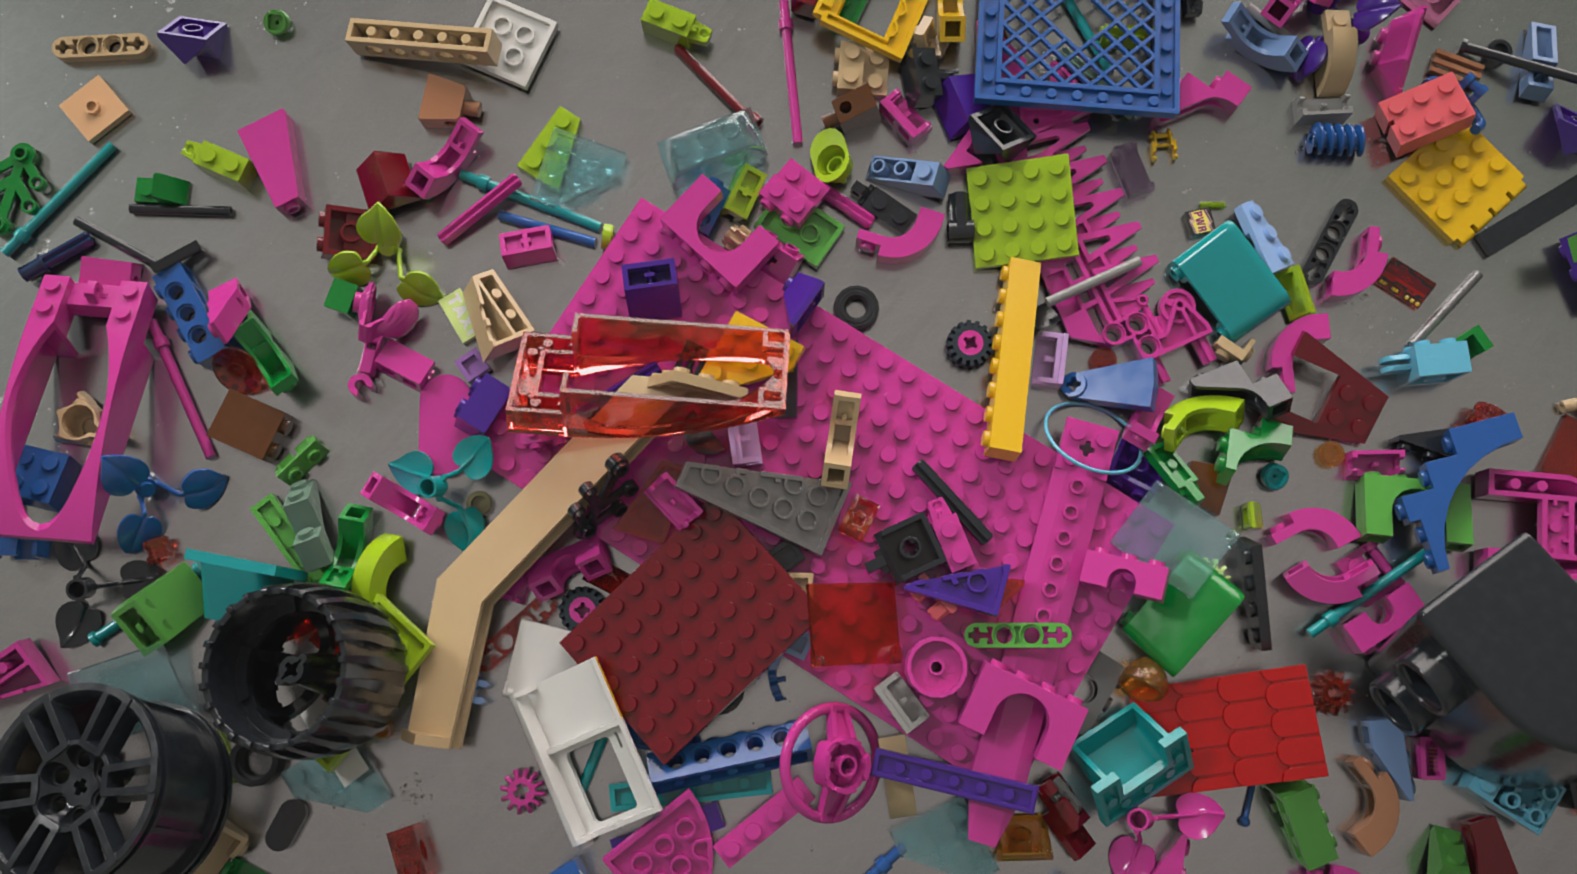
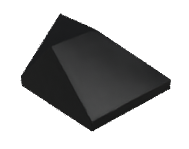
[968,105,1037,162]

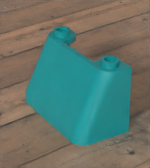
[1167,220,1290,343]

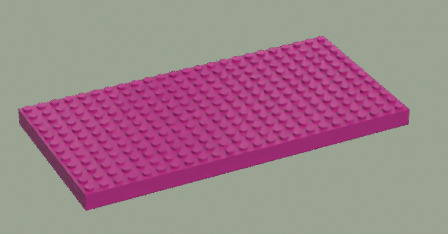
[484,197,1174,770]

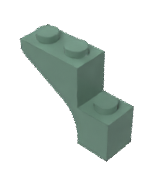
[283,479,334,573]

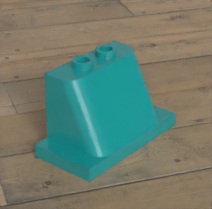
[184,548,308,620]
[1070,702,1194,827]

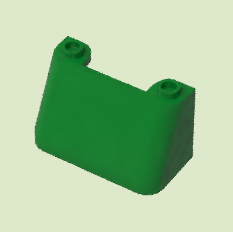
[1120,548,1245,677]

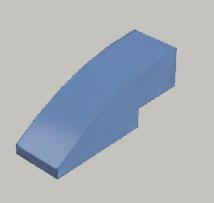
[1519,21,1558,102]

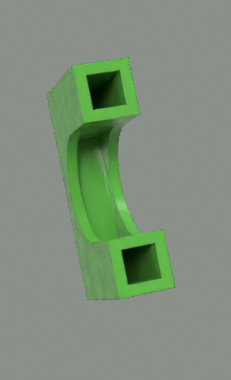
[1355,471,1474,552]

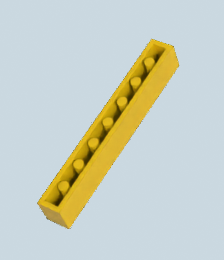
[981,257,1041,462]

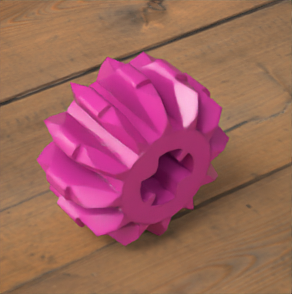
[500,767,547,815]

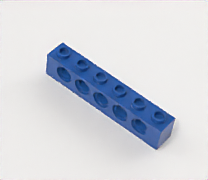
[646,720,813,795]

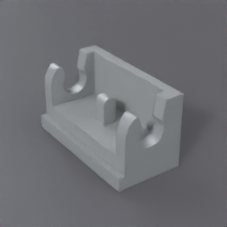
[1292,94,1354,125]
[873,671,930,734]

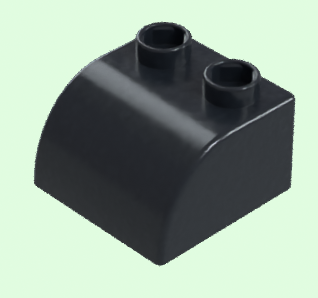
[1368,533,1577,789]

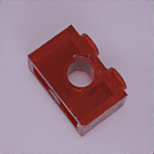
[386,822,435,874]

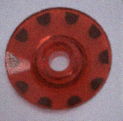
[212,347,262,394]

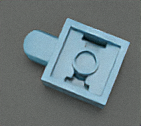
[1378,338,1472,387]

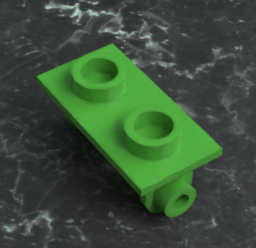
[274,434,329,487]

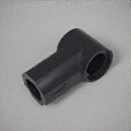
[947,191,975,243]

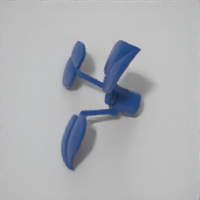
[101,455,227,554]

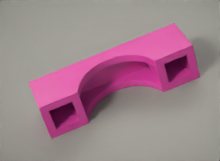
[712,775,816,868]

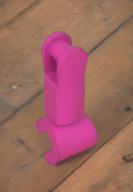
[348,336,386,402]

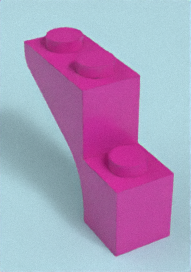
[1153,70,1252,124]

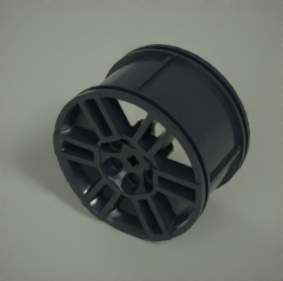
[0,682,233,874]

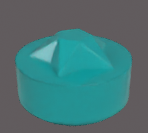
[1260,463,1289,490]

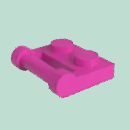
[1333,542,1406,608]

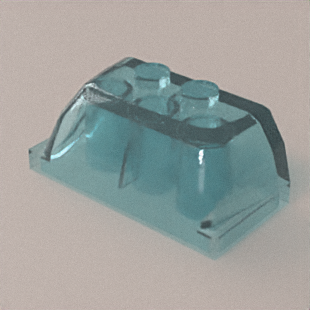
[657,107,768,191]

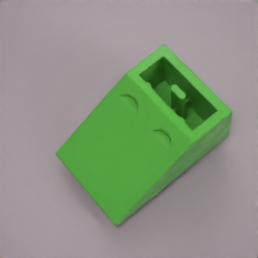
[110,561,204,657]

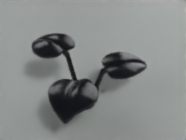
[54,539,164,648]

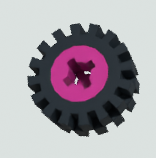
[945,320,993,370]
[558,586,604,631]

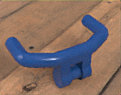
[1421,72,1489,135]

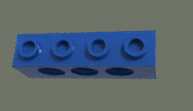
[152,261,235,369]

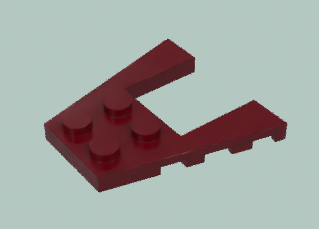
[1256,330,1389,444]

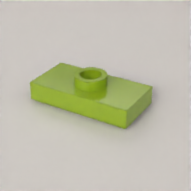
[1274,265,1317,322]

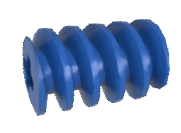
[1306,122,1366,157]

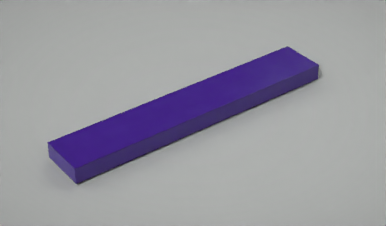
[870,747,1039,815]

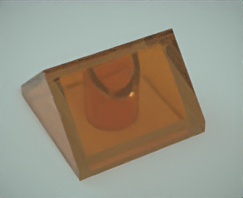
[992,813,1054,862]

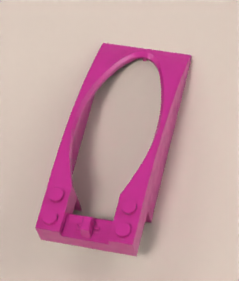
[0,275,158,545]

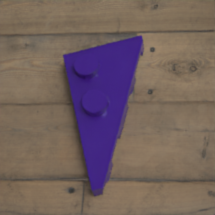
[904,564,1011,617]

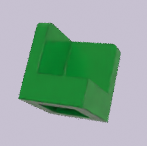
[324,278,364,319]
[1456,324,1494,359]

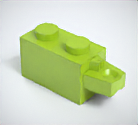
[640,0,713,50]
[181,140,258,191]

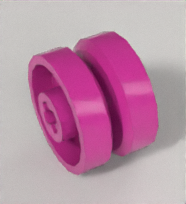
[904,637,967,698]

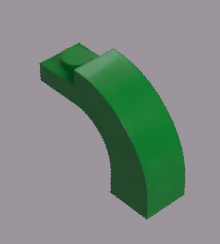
[318,503,373,591]

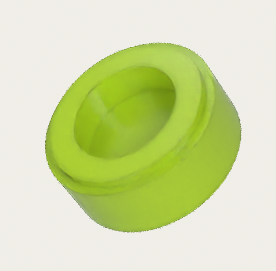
[601,224,615,249]

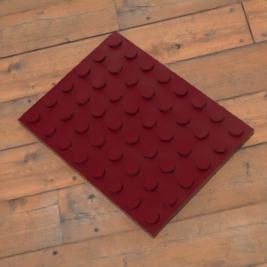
[559,503,825,765]

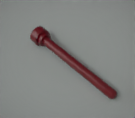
[674,44,764,134]

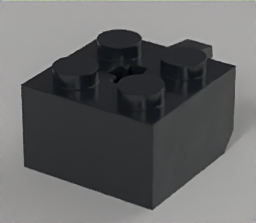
[863,511,947,586]

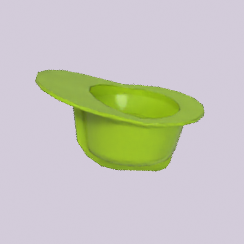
[810,128,853,184]

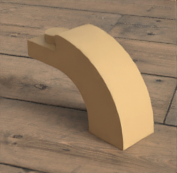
[1314,10,1358,98]

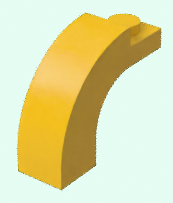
[936,0,966,42]

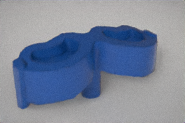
[768,668,787,702]

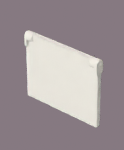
[502,619,578,698]

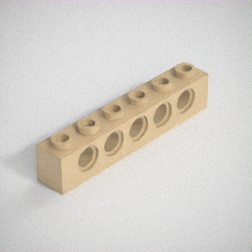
[345,18,502,67]

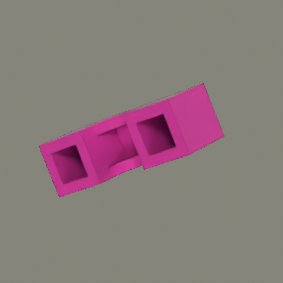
[527,533,612,602]
[1079,547,1171,604]
[1335,582,1424,655]

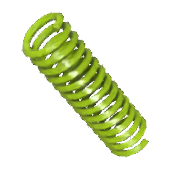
[1200,201,1227,209]

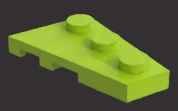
[517,106,582,195]

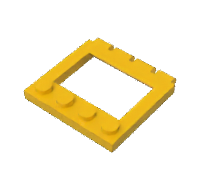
[812,0,928,63]

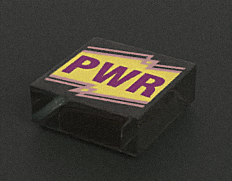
[1183,207,1216,238]

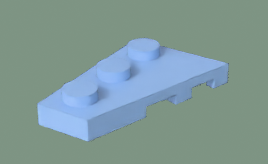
[1234,200,1294,274]

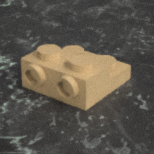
[832,41,889,99]

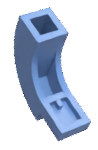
[1221,2,1308,72]

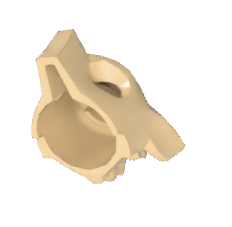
[53,391,103,446]

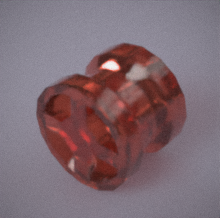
[142,536,175,565]

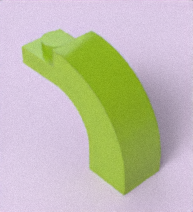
[1161,395,1245,452]

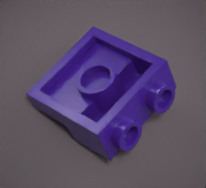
[1106,436,1162,504]

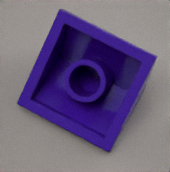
[934,73,991,140]

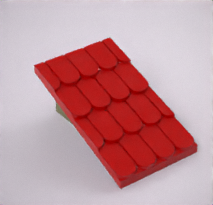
[1125,664,1329,797]

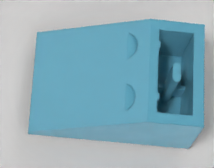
[1455,769,1567,835]

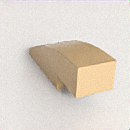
[877,734,917,819]

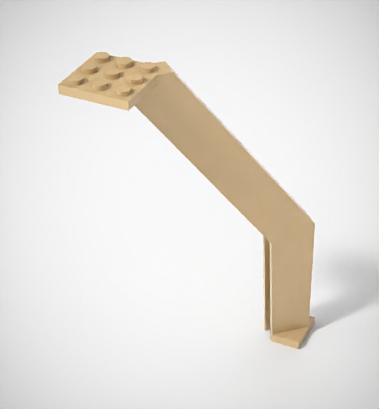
[400,367,748,750]

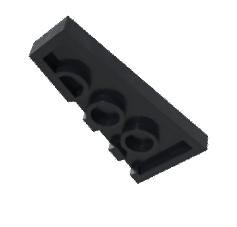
[1234,537,1272,651]

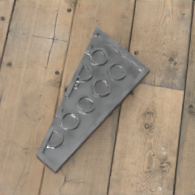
[674,461,852,556]

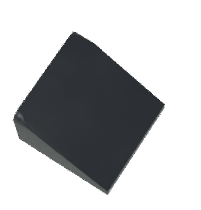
[1034,302,1061,336]

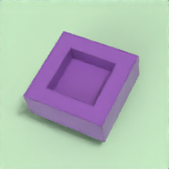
[454,347,492,384]

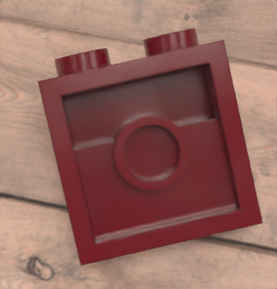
[316,204,377,263]

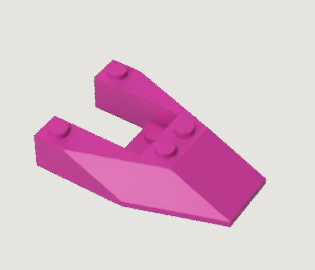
[1474,468,1577,580]

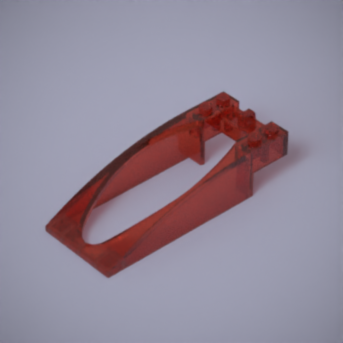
[505,313,790,438]

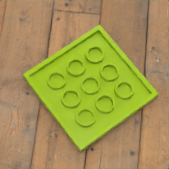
[966,153,1079,270]

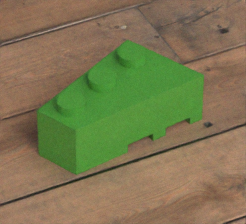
[1261,779,1339,871]

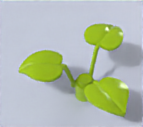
[327,202,445,306]

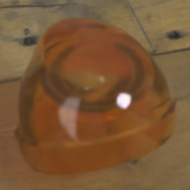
[1118,657,1168,702]

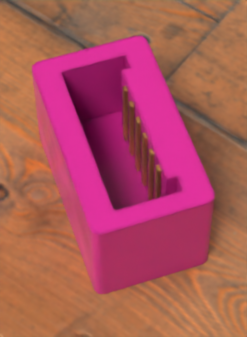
[1411,736,1446,780]

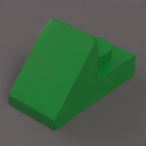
[134,172,191,205]

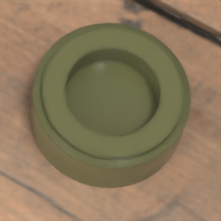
[466,491,494,517]

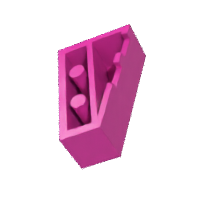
[0,638,61,700]

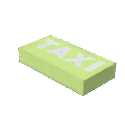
[438,288,476,345]

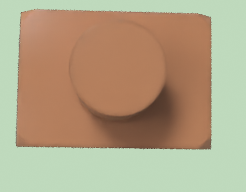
[418,74,482,128]

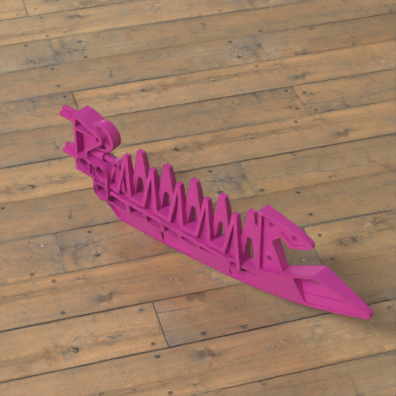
[976,20,1217,386]

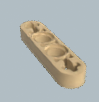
[52,33,153,63]

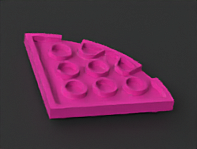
[603,788,713,874]

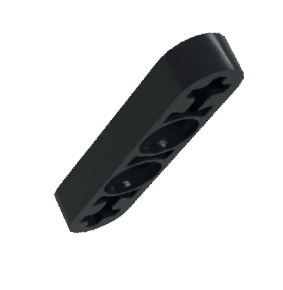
[1301,199,1359,288]

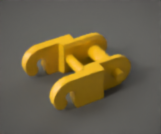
[1149,128,1178,162]

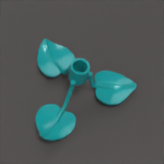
[388,435,494,551]

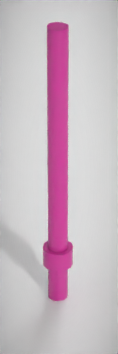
[778,0,803,145]
[149,319,216,460]

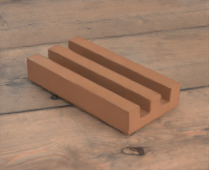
[1427,48,1485,89]

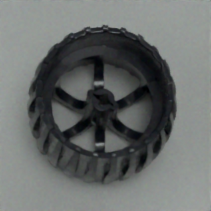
[198,583,409,760]

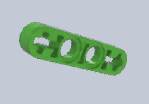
[964,623,1073,649]

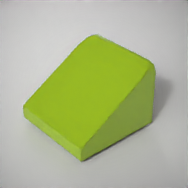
[1241,501,1263,531]

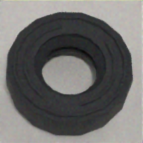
[833,285,879,331]

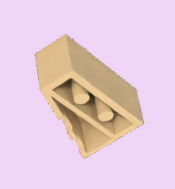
[463,269,535,363]

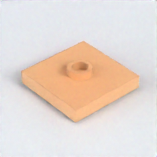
[59,75,132,144]

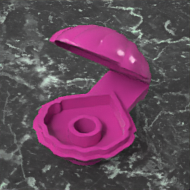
[353,281,419,343]

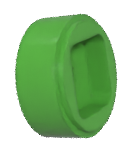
[263,10,291,35]

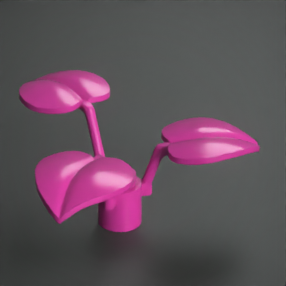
[1109,792,1225,874]

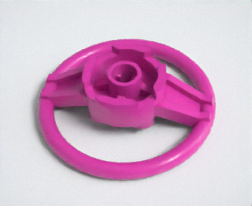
[779,702,880,824]

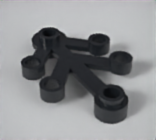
[567,453,639,540]

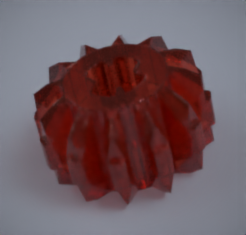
[1310,670,1357,716]

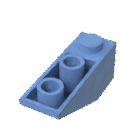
[866,155,951,199]
[1359,718,1416,801]

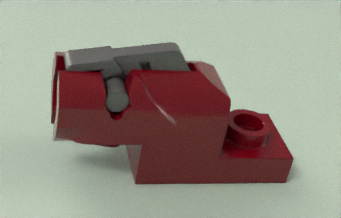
[1038,771,1096,861]

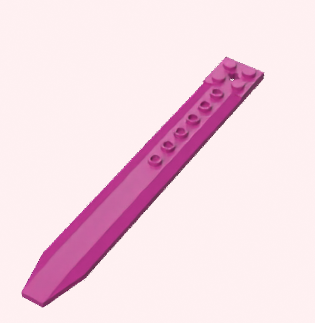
[968,416,1119,848]

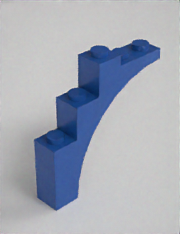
[1394,412,1523,575]

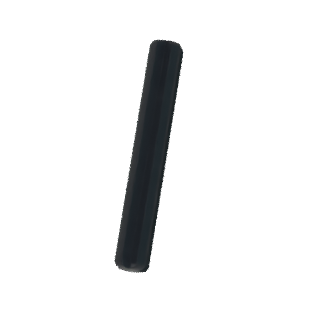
[912,459,993,546]

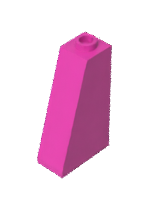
[237,108,306,215]

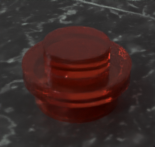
[1090,347,1117,369]

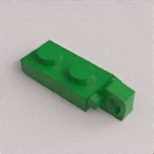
[1143,441,1205,510]

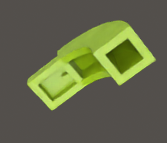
[351,533,407,606]

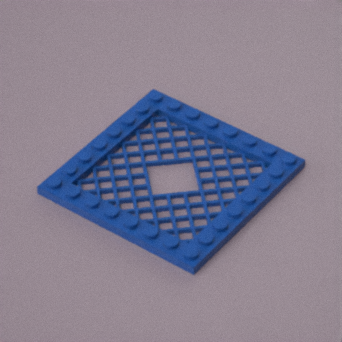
[973,0,1180,119]

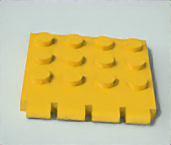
[1385,124,1527,247]

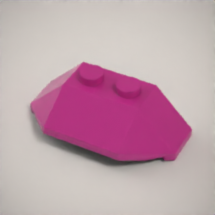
[1369,5,1427,100]

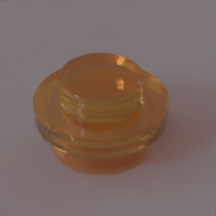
[1318,441,1345,467]

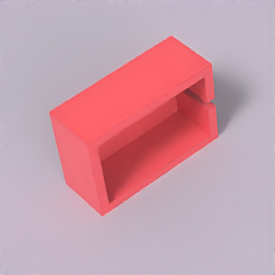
[1374,72,1476,158]

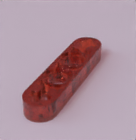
[479,597,559,672]

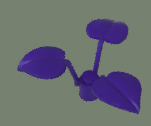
[1291,0,1402,83]

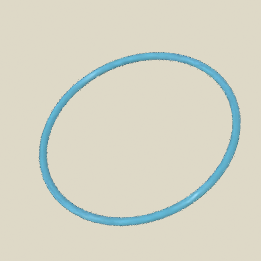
[1044,401,1143,475]

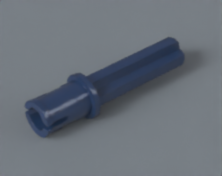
[17,232,94,282]

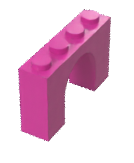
[659,173,780,294]
[957,658,1089,771]

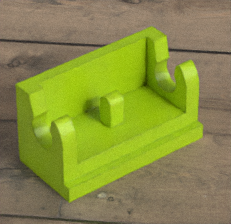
[720,163,767,221]

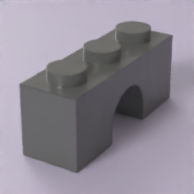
[1078,651,1127,736]

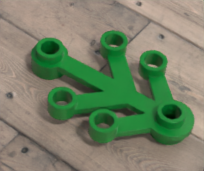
[0,143,48,238]

